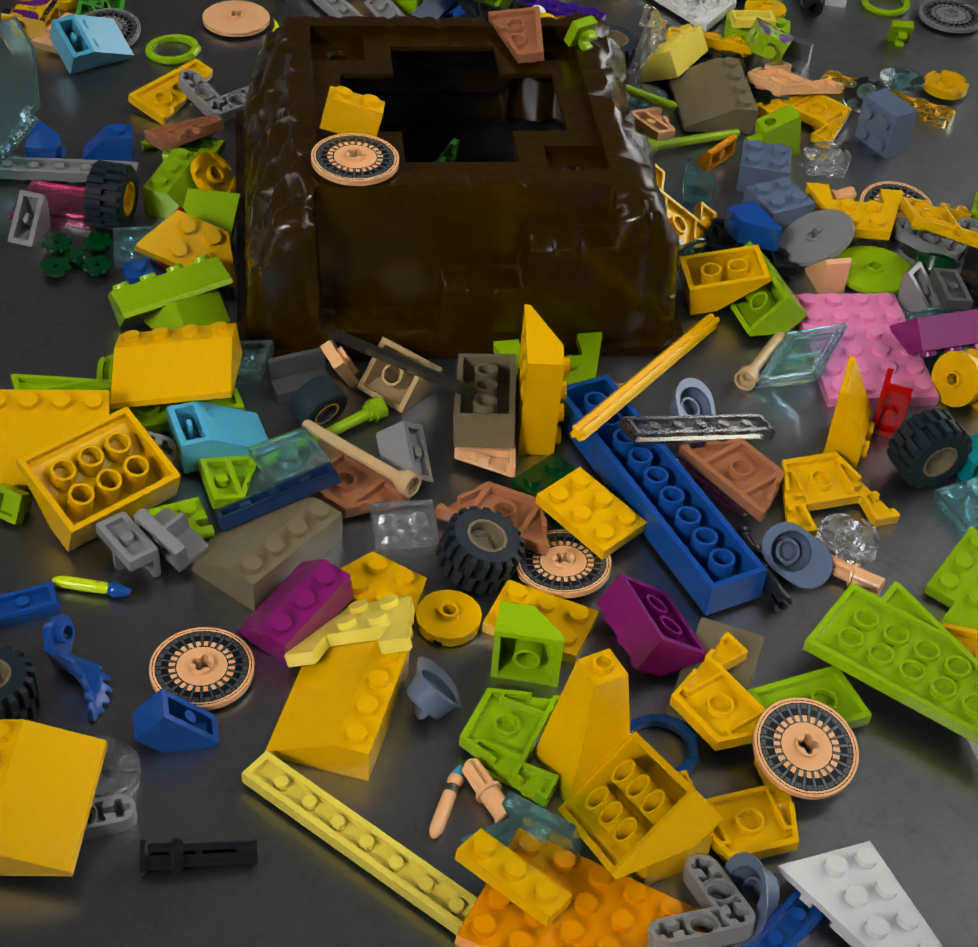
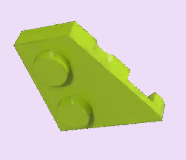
[198,455,258,509]

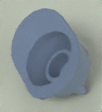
[669,378,719,441]
[761,522,833,589]
[407,656,461,720]
[722,852,780,946]

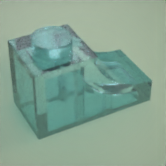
[683,158,721,209]

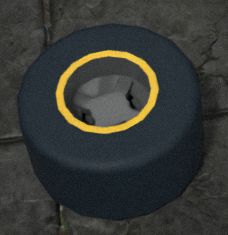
[289,375,347,426]

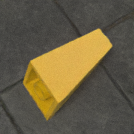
[534,648,630,802]

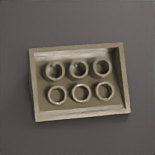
[667,57,759,134]
[186,497,342,612]

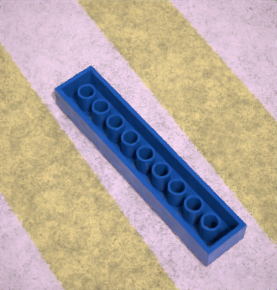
[558,374,767,616]

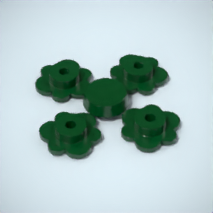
[39,232,114,278]

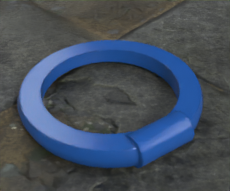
[630,714,700,774]

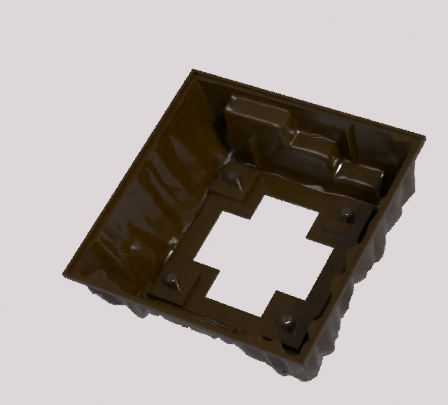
[236,13,684,364]

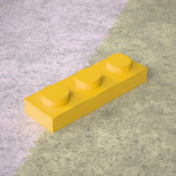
[454,828,573,927]

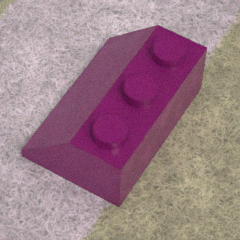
[890,309,978,358]
[237,559,354,668]
[597,574,707,677]

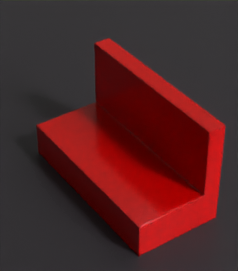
[872,368,913,438]

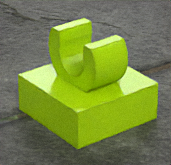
[564,15,598,51]
[887,20,914,48]
[0,482,33,525]

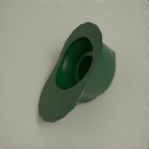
[903,249,960,278]

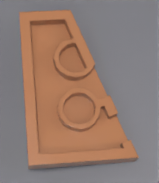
[488,6,544,63]
[144,114,225,152]

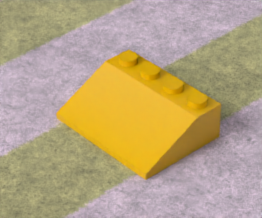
[516,304,570,456]
[110,321,242,409]
[0,389,110,489]
[16,406,181,552]
[265,640,410,781]
[0,719,108,876]
[558,731,724,880]

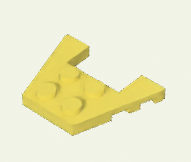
[284,595,415,668]

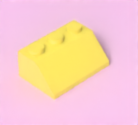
[638,24,708,83]

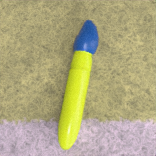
[51,575,132,598]

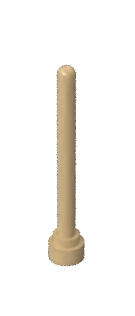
[734,328,793,391]
[302,419,422,498]

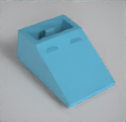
[49,14,134,74]
[167,401,274,473]

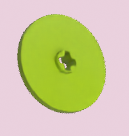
[836,246,911,295]

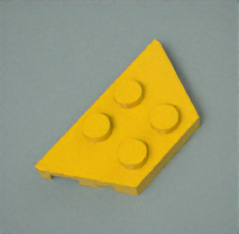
[134,210,237,293]

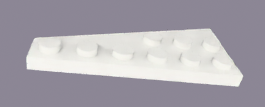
[654,0,737,32]
[774,841,943,947]

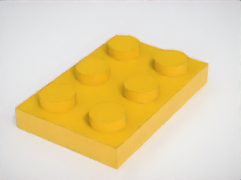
[535,467,647,560]
[482,579,599,665]

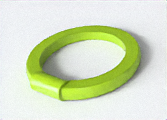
[861,0,910,17]
[145,34,201,65]

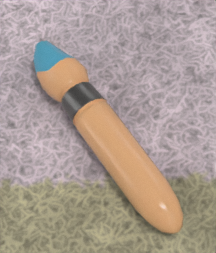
[429,765,464,839]

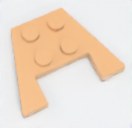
[746,60,843,97]

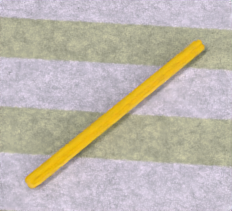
[570,313,720,442]

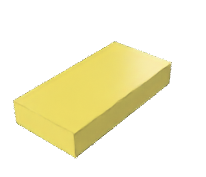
[729,10,777,28]

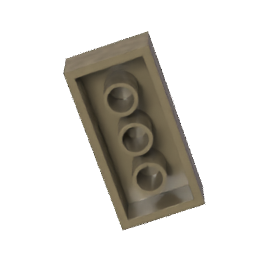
[453,353,516,448]

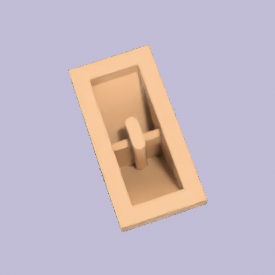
[805,257,851,294]

